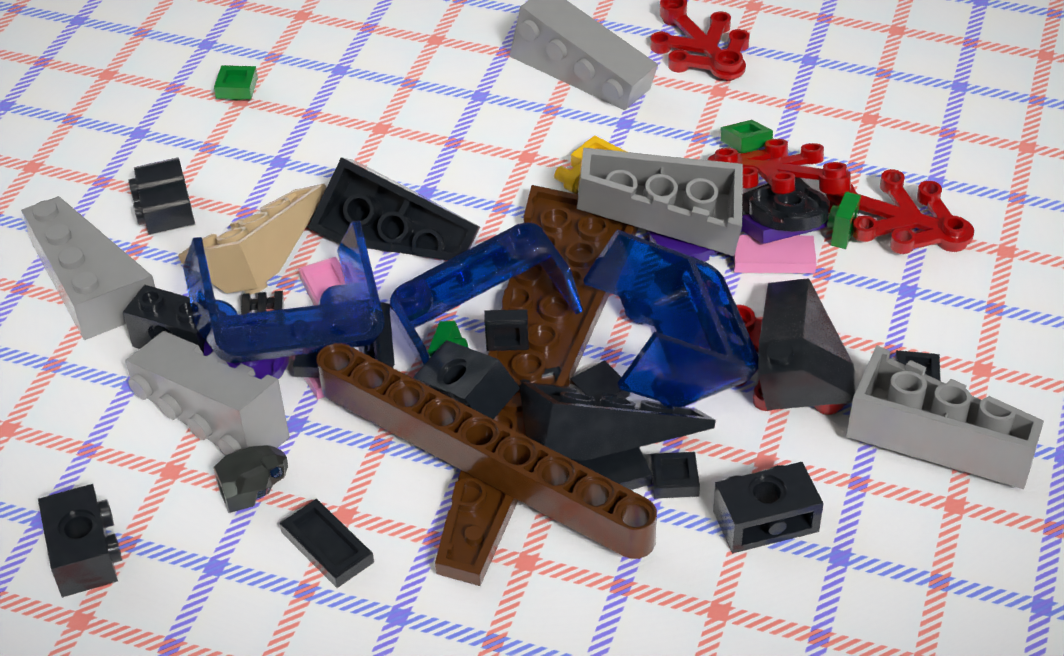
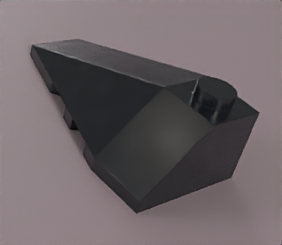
[308,157,480,262]

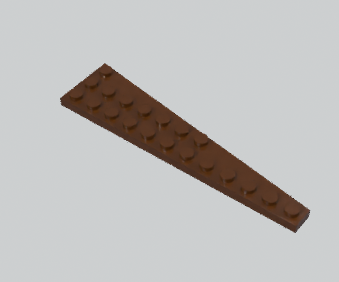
[435,185,639,586]

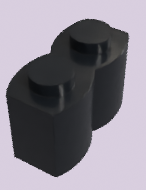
[128,157,195,234]

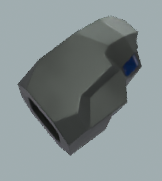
[213,445,288,513]

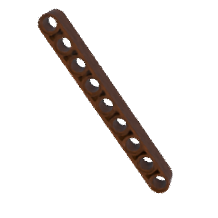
[317,343,657,559]

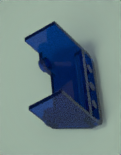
[183,221,385,363]
[389,223,583,367]
[583,229,759,407]

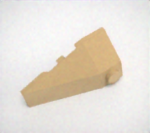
[178,183,326,295]

